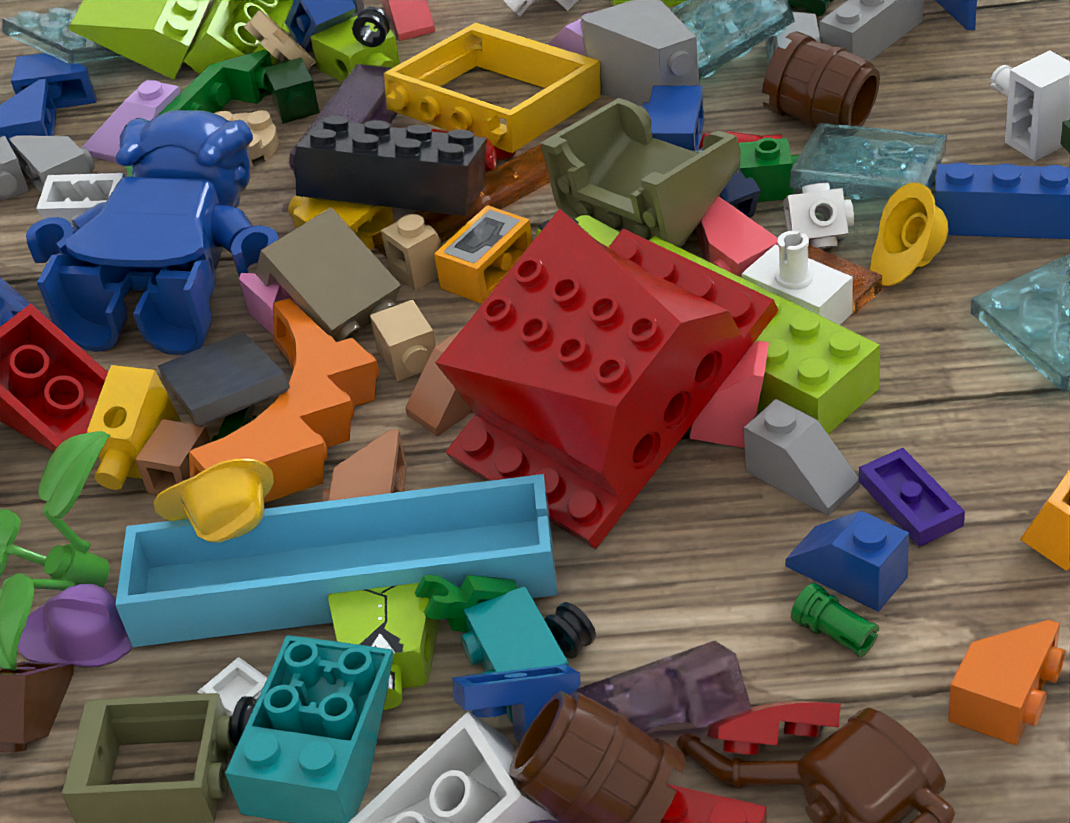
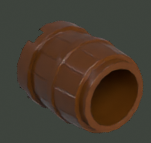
[762,31,880,135]
[510,691,685,823]

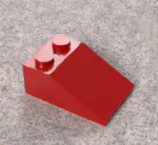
[0,303,108,452]

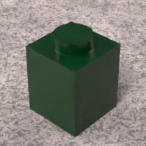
[264,57,320,123]

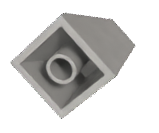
[581,0,699,107]

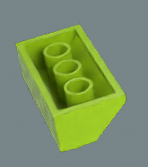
[183,0,294,74]

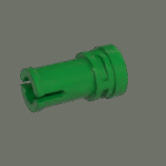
[791,582,879,657]

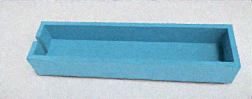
[115,474,558,647]

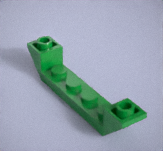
[126,50,273,177]

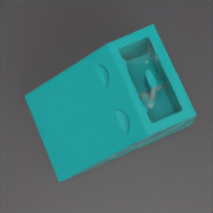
[225,635,394,823]

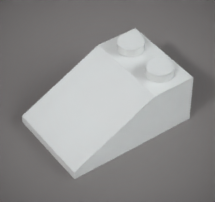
[348,712,559,823]

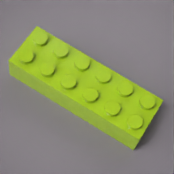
[649,236,880,434]

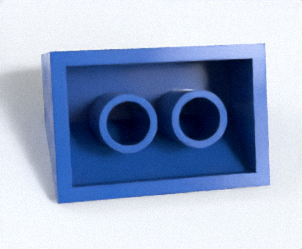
[935,162,1070,239]

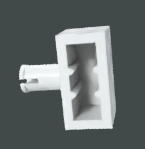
[990,50,1070,161]
[36,173,126,227]
[742,231,853,325]

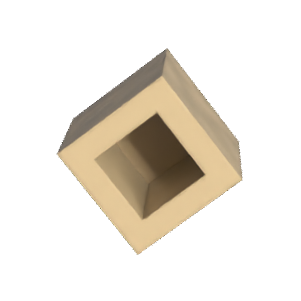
[370,299,436,382]

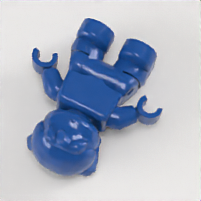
[26,110,279,355]

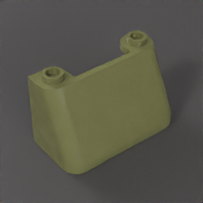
[540,98,741,248]

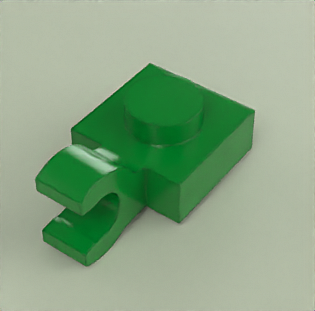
[414,575,518,632]

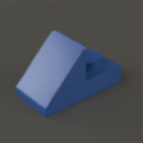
[452,664,581,744]

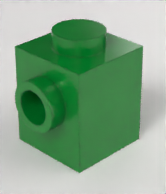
[737,138,801,202]

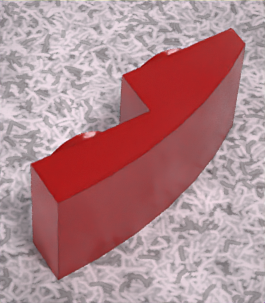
[707,701,841,755]

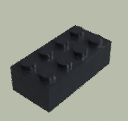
[295,116,487,216]

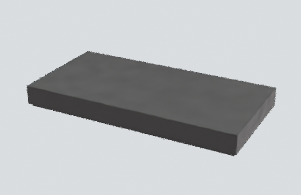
[158,331,290,427]

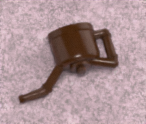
[677,708,955,823]

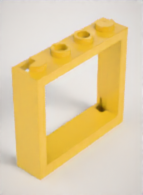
[384,22,601,153]

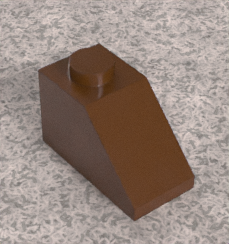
[0,662,74,752]

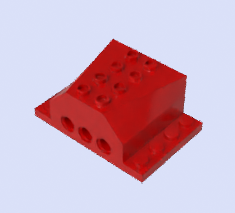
[435,208,779,550]

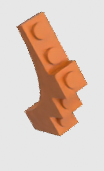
[189,298,379,503]

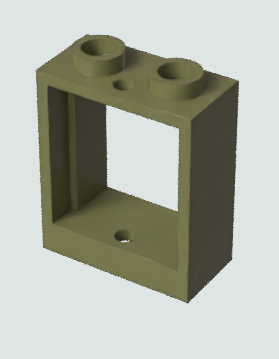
[62,693,235,823]

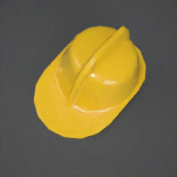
[870,183,948,287]
[153,459,274,543]

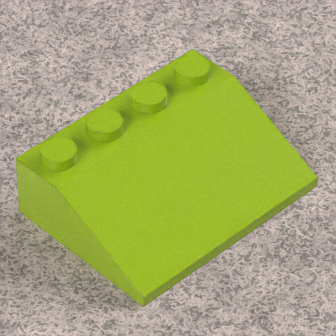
[68,0,210,80]

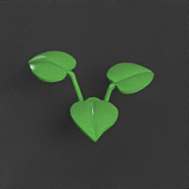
[0,431,111,671]

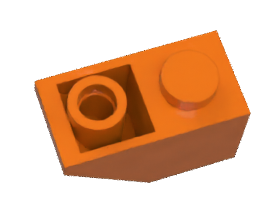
[948,619,1066,746]

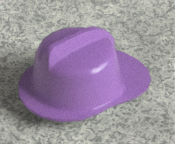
[18,584,132,667]

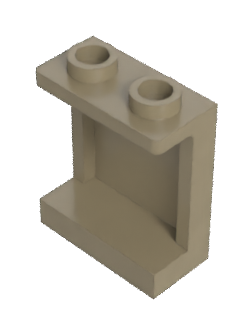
[255,207,401,342]

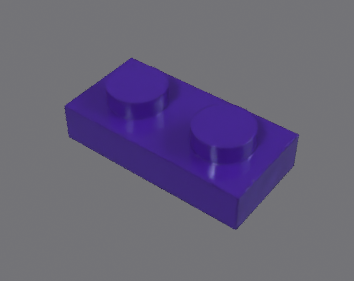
[859,448,965,547]

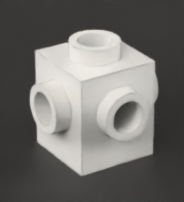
[783,183,854,251]

